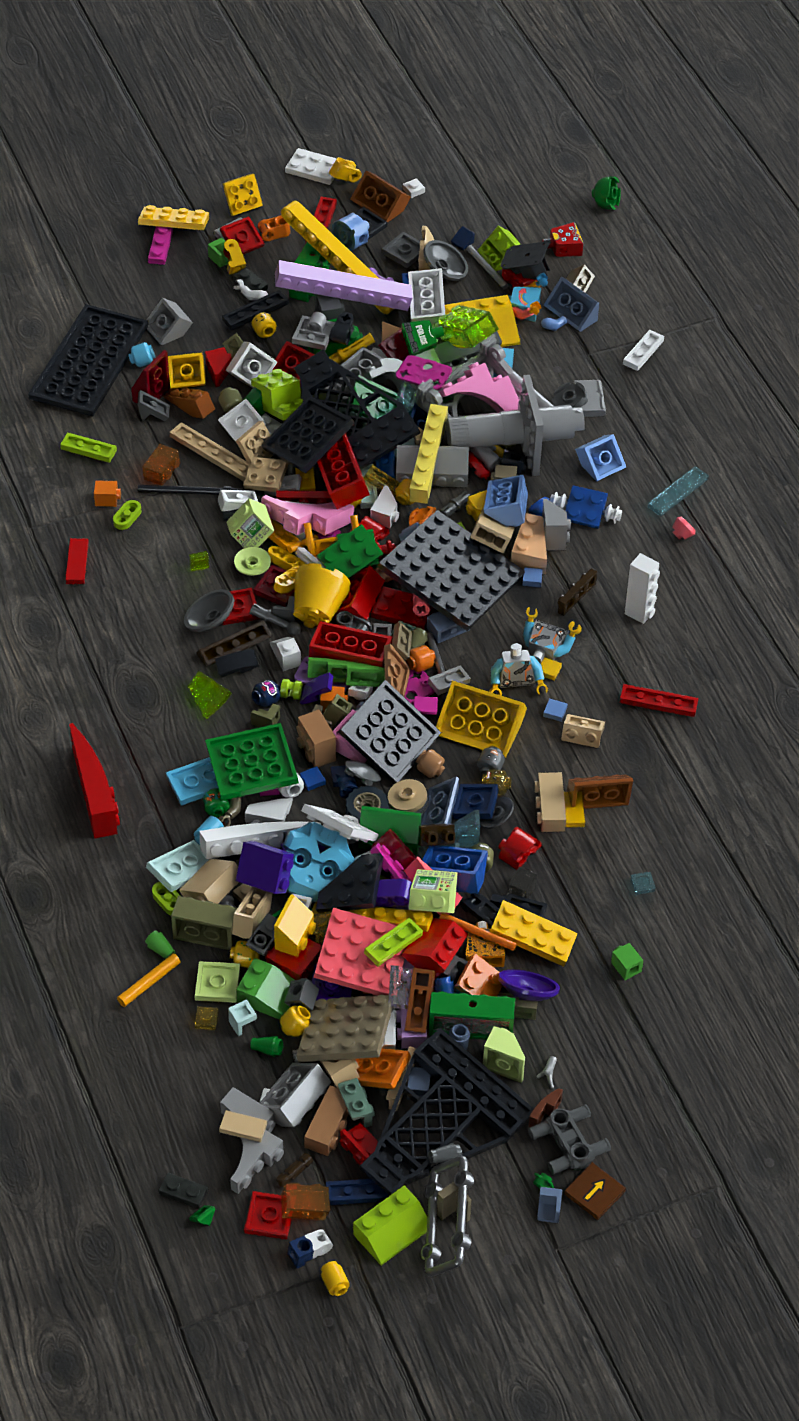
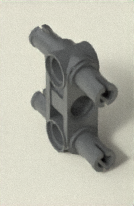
[528,1104,611,1175]

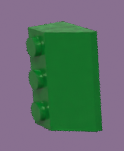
[358,806,421,856]

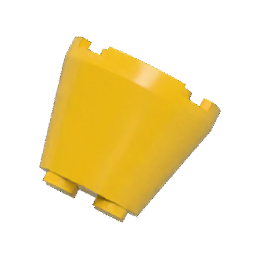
[293,563,351,628]

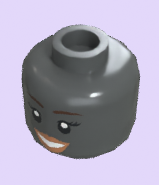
[477,746,505,776]

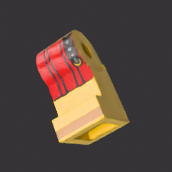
[223,239,246,275]

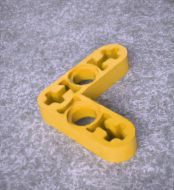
[268,546,306,594]

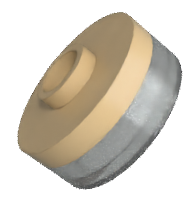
[388,779,429,815]

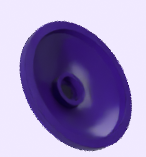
[498,969,560,1001]

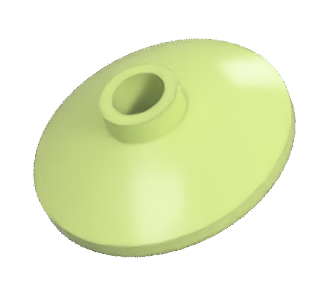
[234,547,271,576]

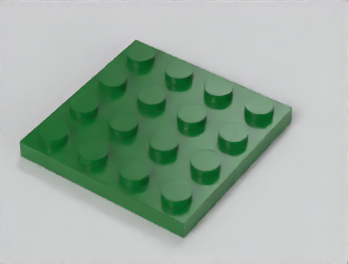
[205,723,299,801]

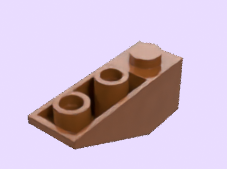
[164,388,215,419]

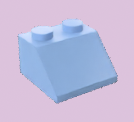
[575,434,626,481]

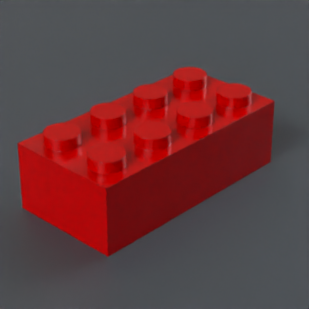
[309,621,392,668]

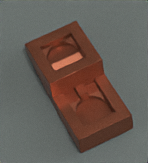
[529,1088,563,1128]

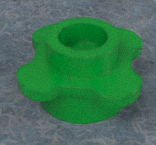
[533,1173,554,1188]

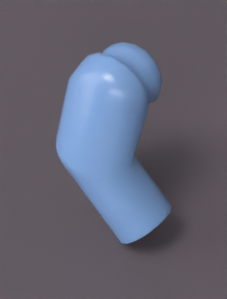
[541,316,567,331]

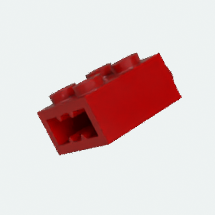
[265,938,322,980]

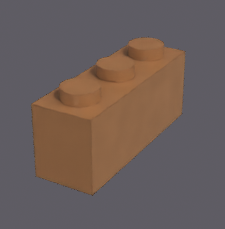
[304,1085,350,1156]

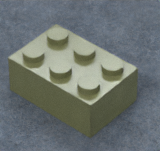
[171,896,237,950]

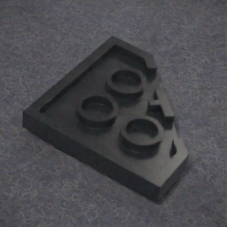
[316,853,383,914]

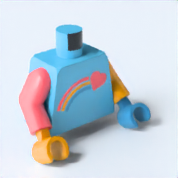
[502,273,548,322]

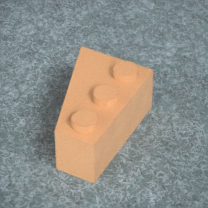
[511,513,547,574]

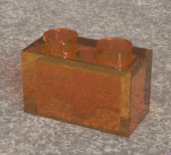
[143,444,180,485]
[281,1183,330,1220]

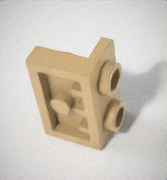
[561,714,605,748]

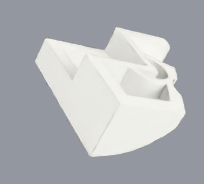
[245,797,293,823]

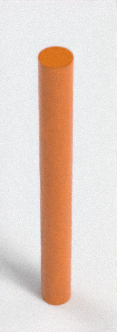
[439,912,517,951]

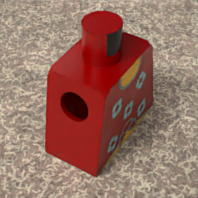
[542,222,583,257]

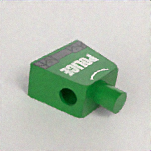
[401,320,444,356]

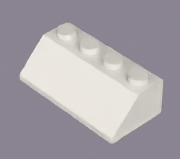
[408,268,446,328]

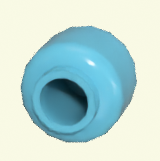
[129,342,155,368]

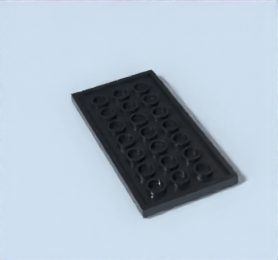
[28,304,149,417]

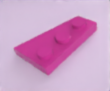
[370,843,412,882]

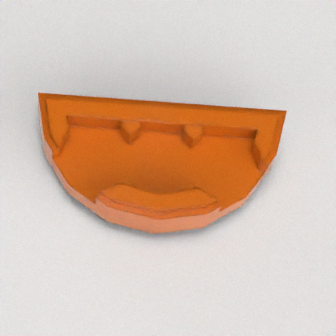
[409,506,436,526]

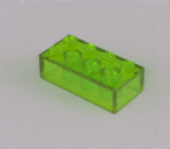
[434,305,499,348]

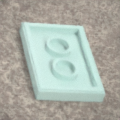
[146,840,213,892]

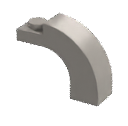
[362,358,419,395]

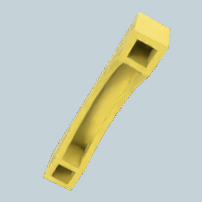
[410,404,448,504]

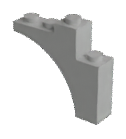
[220,1087,284,1194]

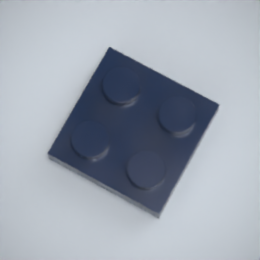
[452,784,499,819]

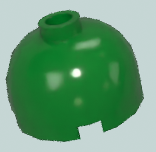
[592,176,621,210]

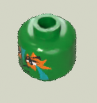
[203,788,230,817]

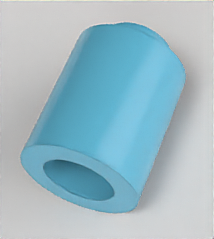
[194,816,224,845]

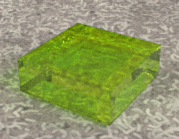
[189,551,209,571]

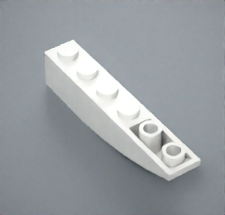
[200,822,321,859]

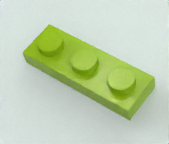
[60,432,117,463]
[364,917,423,967]

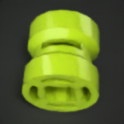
[280,679,303,700]

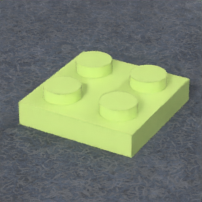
[195,961,240,1003]

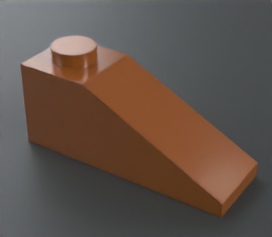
[405,968,435,1033]

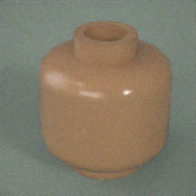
[416,749,445,778]

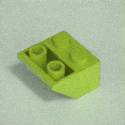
[477,225,521,271]

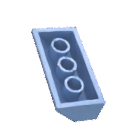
[484,475,528,527]

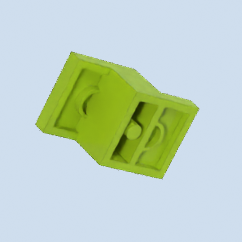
[251,369,303,421]

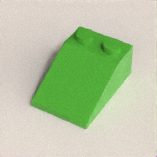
[236,958,295,1019]

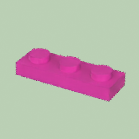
[148,226,173,265]

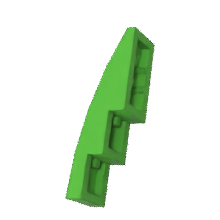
[307,657,385,687]

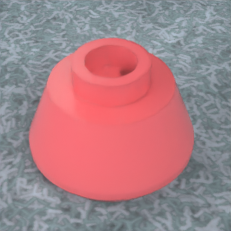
[672,516,696,540]

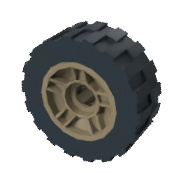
[346,786,389,823]

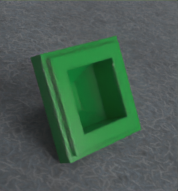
[189,1205,215,1226]

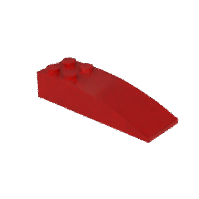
[317,433,370,509]
[69,723,120,839]

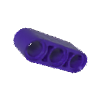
[375,879,412,907]

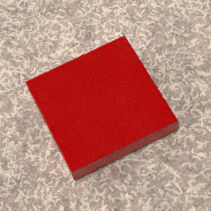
[220,216,265,254]
[223,588,260,625]
[244,1191,296,1240]

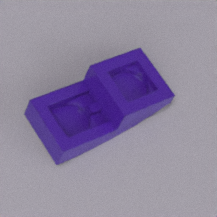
[300,672,333,705]

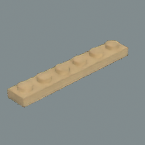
[170,422,250,481]

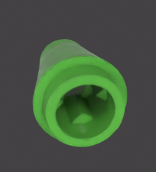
[145,930,175,959]

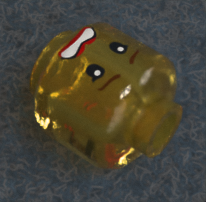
[482,770,511,795]

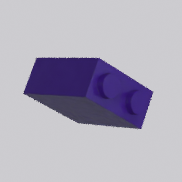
[235,841,294,894]

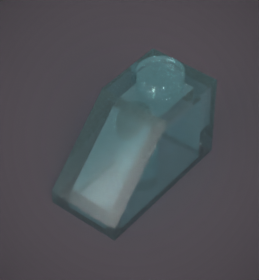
[454,810,480,849]

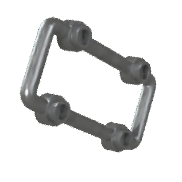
[421,1156,474,1277]

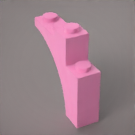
[438,362,519,413]
[261,495,354,535]

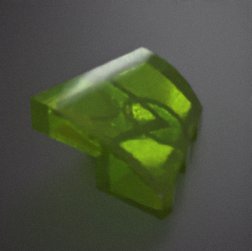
[188,671,232,719]

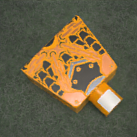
[466,921,505,967]

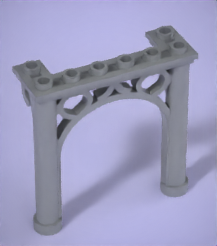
[415,334,554,472]

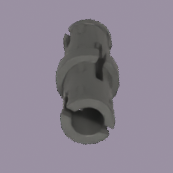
[439,491,471,517]

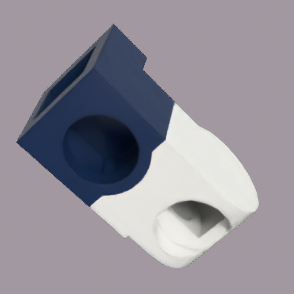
[287,1230,333,1269]

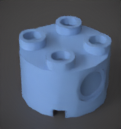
[331,213,369,251]

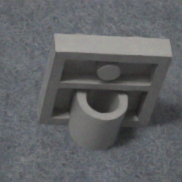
[292,312,335,350]

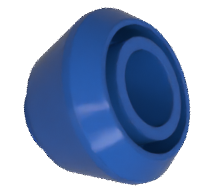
[529,497,550,516]

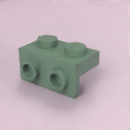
[338,1078,375,1128]

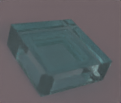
[630,872,656,895]

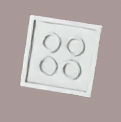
[301,804,379,843]

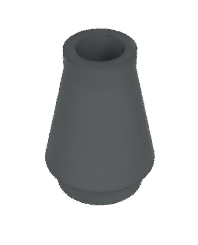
[428,1143,462,1164]

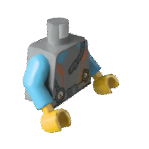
[523,607,581,664]
[489,643,548,696]

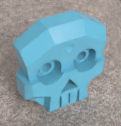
[283,822,355,903]

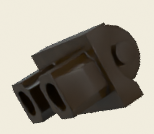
[418,823,455,847]

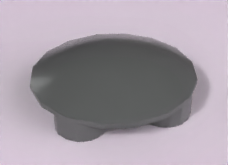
[344,761,381,786]

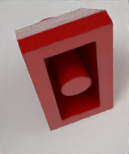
[205,347,232,387]

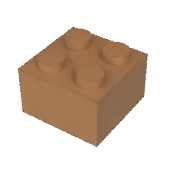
[296,710,336,767]

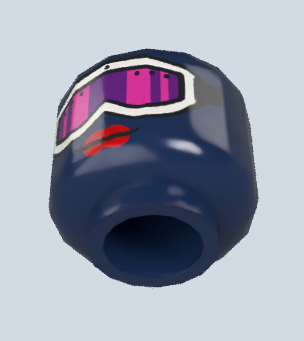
[251,680,281,707]

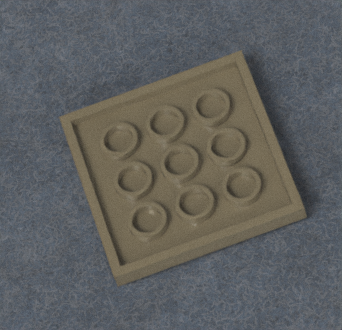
[296,995,395,1062]

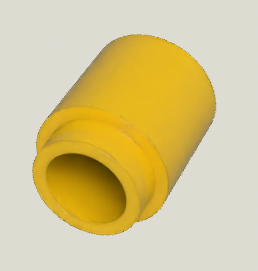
[321,1261,350,1296]

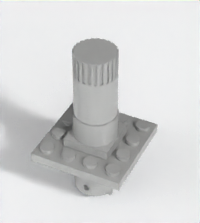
[446,375,585,476]

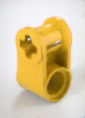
[329,157,362,182]

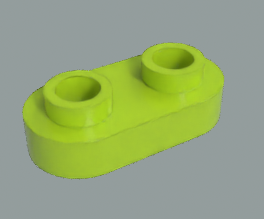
[113,500,142,530]
[152,882,180,915]

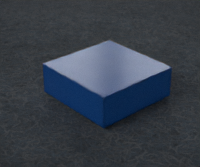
[300,767,326,791]

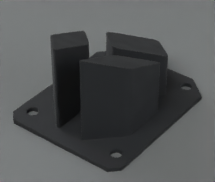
[500,241,550,280]

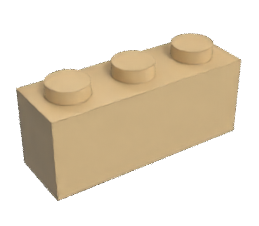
[534,772,566,832]
[232,887,272,939]

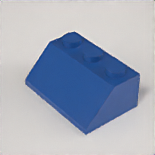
[422,845,488,894]

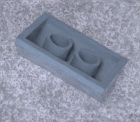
[544,276,599,332]
[421,776,459,826]

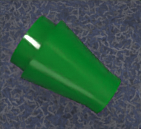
[251,1036,283,1057]

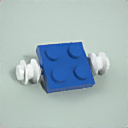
[550,485,622,529]

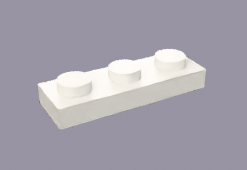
[623,330,664,371]

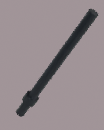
[138,484,246,495]

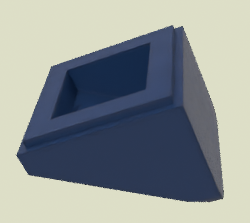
[451,226,475,250]

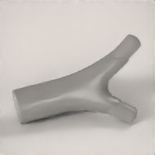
[536,1056,557,1089]

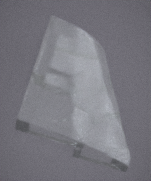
[388,966,413,1010]

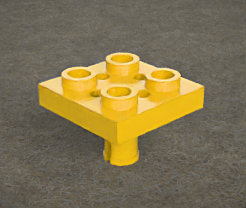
[222,174,263,215]

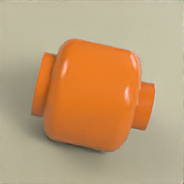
[406,645,436,672]

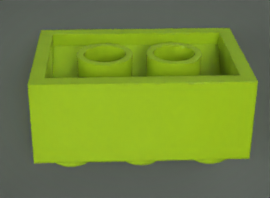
[353,1185,428,1266]

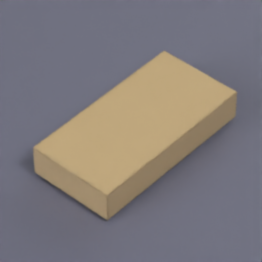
[219,1110,267,1142]

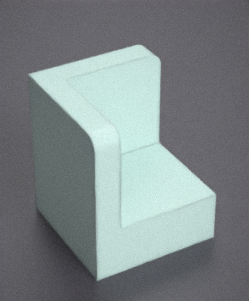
[228,999,257,1036]

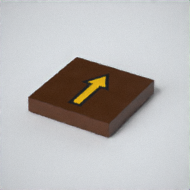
[564,1162,626,1220]

